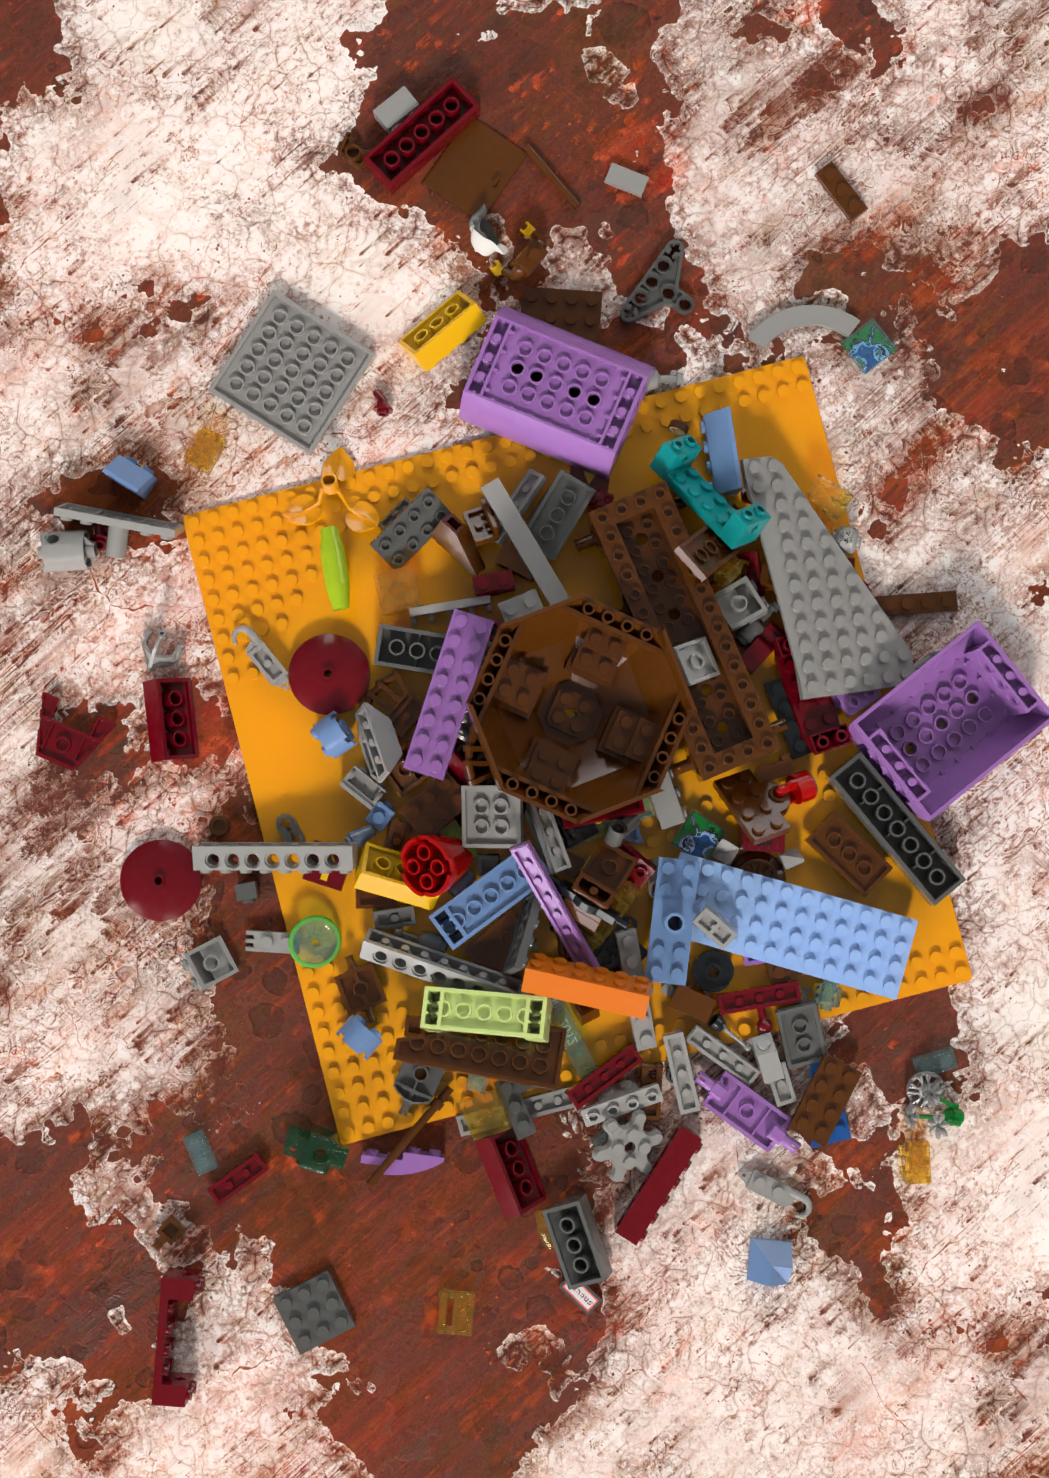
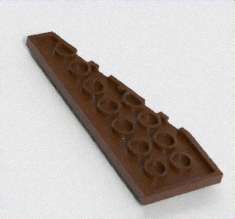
[393,1025,567,1091]

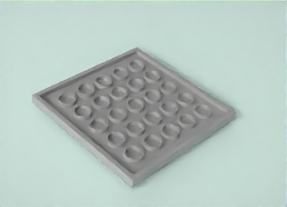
[208,289,376,456]

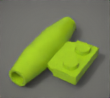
[320,526,350,611]

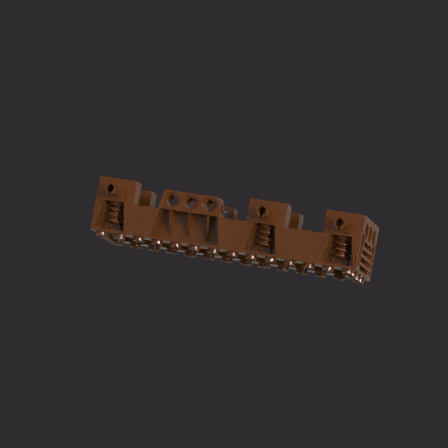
[574,480,788,782]

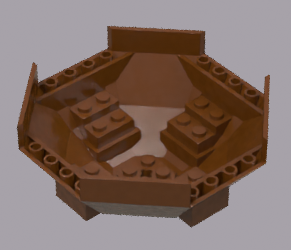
[465,592,698,824]

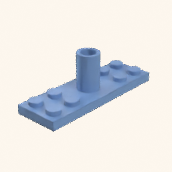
[644,857,700,986]

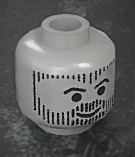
[832,526,862,554]

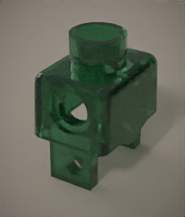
[282,1123,350,1175]

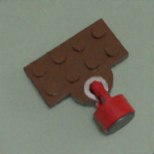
[713,769,818,846]

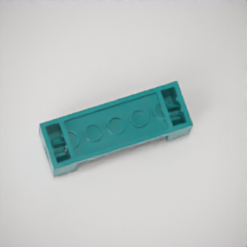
[649,434,772,549]

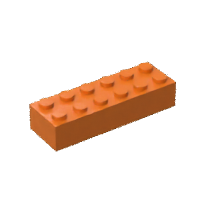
[521,953,653,1020]

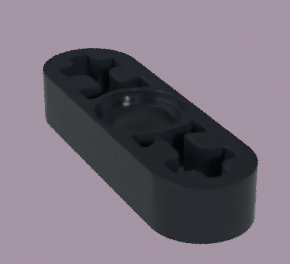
[596,915,638,969]

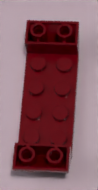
[774,635,853,755]

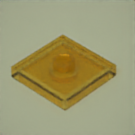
[459,1089,512,1141]

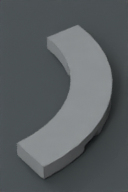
[748,305,860,350]

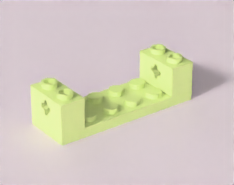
[420,986,553,1043]

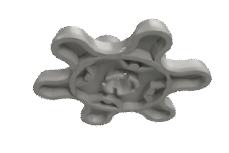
[592,1109,663,1182]

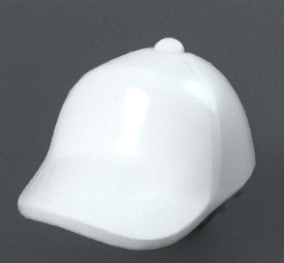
[469,204,508,256]

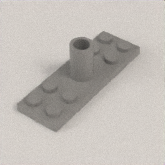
[53,502,185,558]

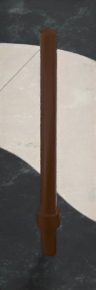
[366,1085,454,1187]

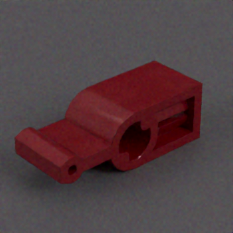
[741,621,786,675]

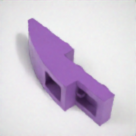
[360,1146,445,1175]

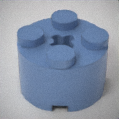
[310,711,357,758]
[336,1014,383,1060]

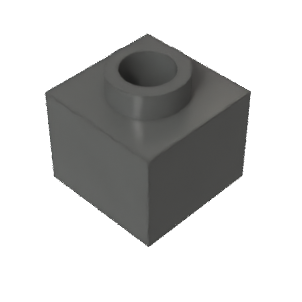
[234,881,260,904]

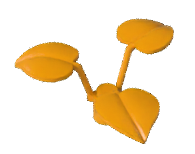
[283,447,379,532]

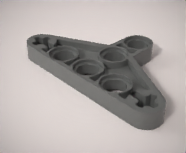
[620,239,694,325]

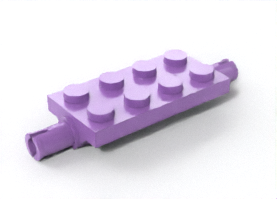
[694,1070,801,1154]

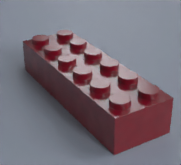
[363,77,480,195]

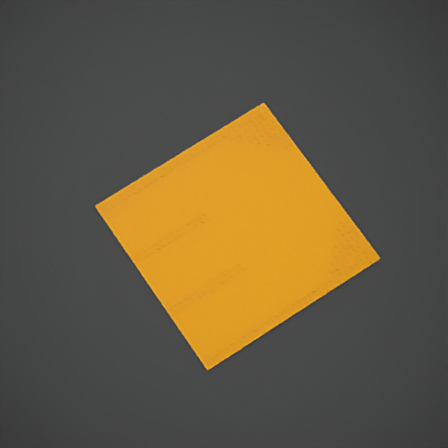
[183,356,972,1144]

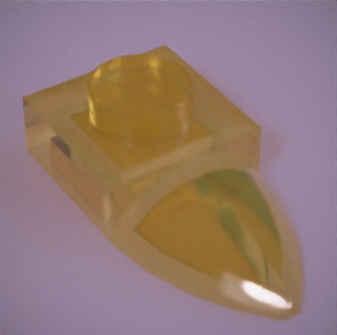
[535,1210,554,1251]

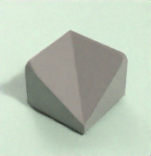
[711,838,740,866]
[777,848,804,869]

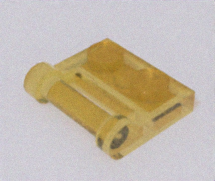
[435,1289,475,1336]

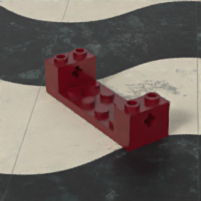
[151,1267,205,1407]

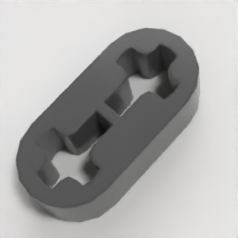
[276,814,306,842]

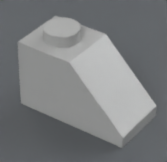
[751,1032,784,1084]

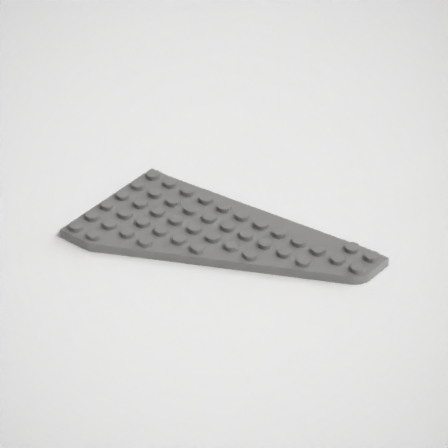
[740,457,915,700]

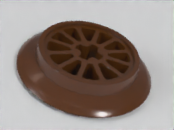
[730,851,786,882]

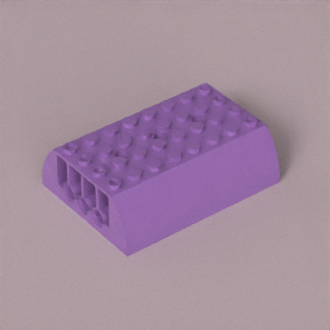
[848,620,1049,821]

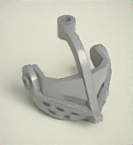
[142,627,185,672]

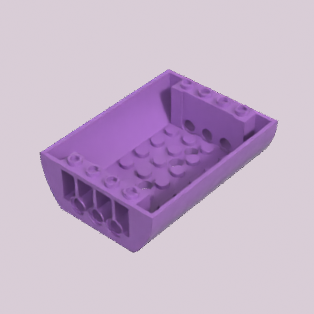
[459,306,656,481]

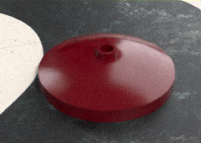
[288,634,370,715]
[120,839,203,921]

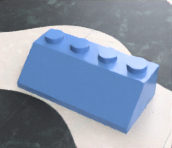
[699,407,743,497]

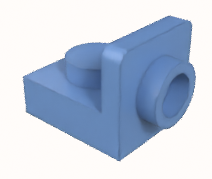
[365,800,396,832]

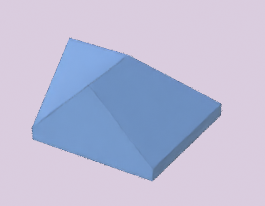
[746,1237,793,1287]

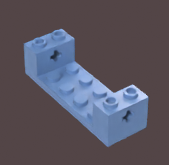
[429,854,553,950]

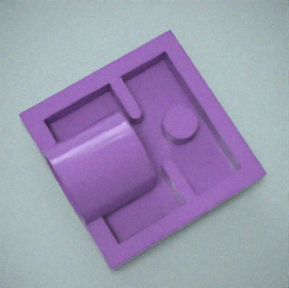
[831,690,882,718]

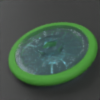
[288,915,341,968]

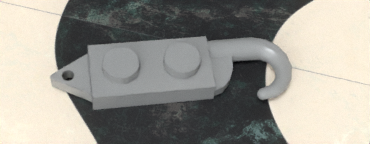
[231,625,290,690]
[738,1168,813,1218]

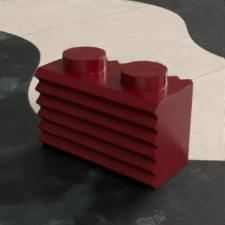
[472,568,516,597]

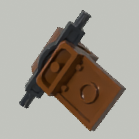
[549,839,638,934]

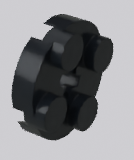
[692,950,734,992]

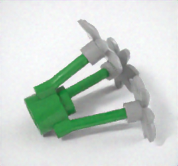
[904,1082,964,1140]

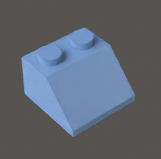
[102,455,158,500]

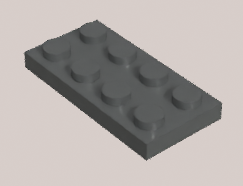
[527,469,596,561]
[502,891,542,976]

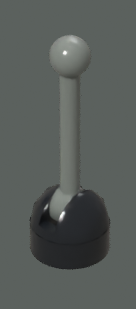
[708,1013,751,1051]

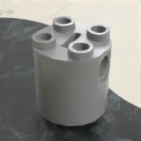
[38,529,98,573]

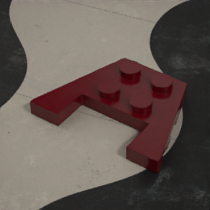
[35,692,117,771]

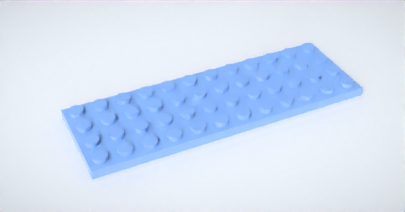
[668,852,918,1000]

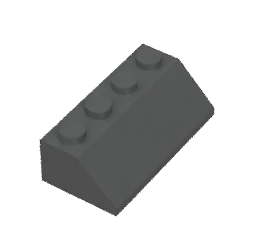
[542,1193,613,1290]

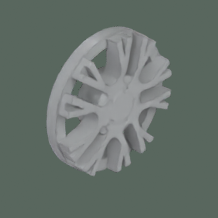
[906,1071,946,1109]

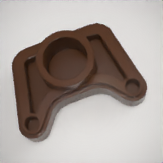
[338,132,373,171]

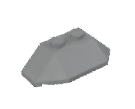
[355,702,403,783]

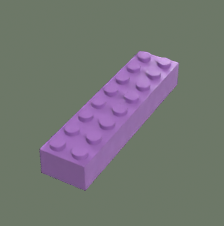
[403,609,494,781]

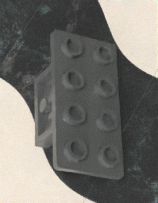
[370,487,451,572]

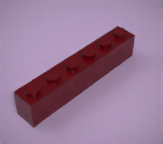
[614,1123,703,1245]

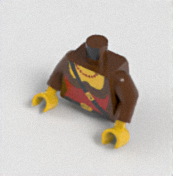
[489,222,549,282]

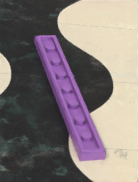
[509,840,601,968]

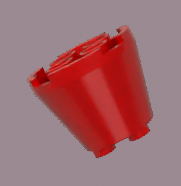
[400,835,473,897]

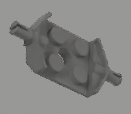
[393,1032,445,1116]

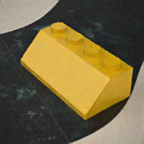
[398,290,487,372]
[354,842,440,911]

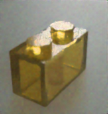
[184,426,228,476]
[898,1138,931,1184]

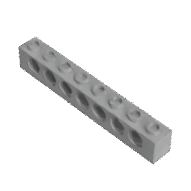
[192,842,358,874]
[359,927,523,994]

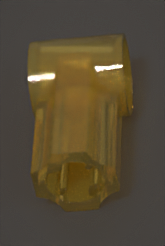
[713,556,749,588]

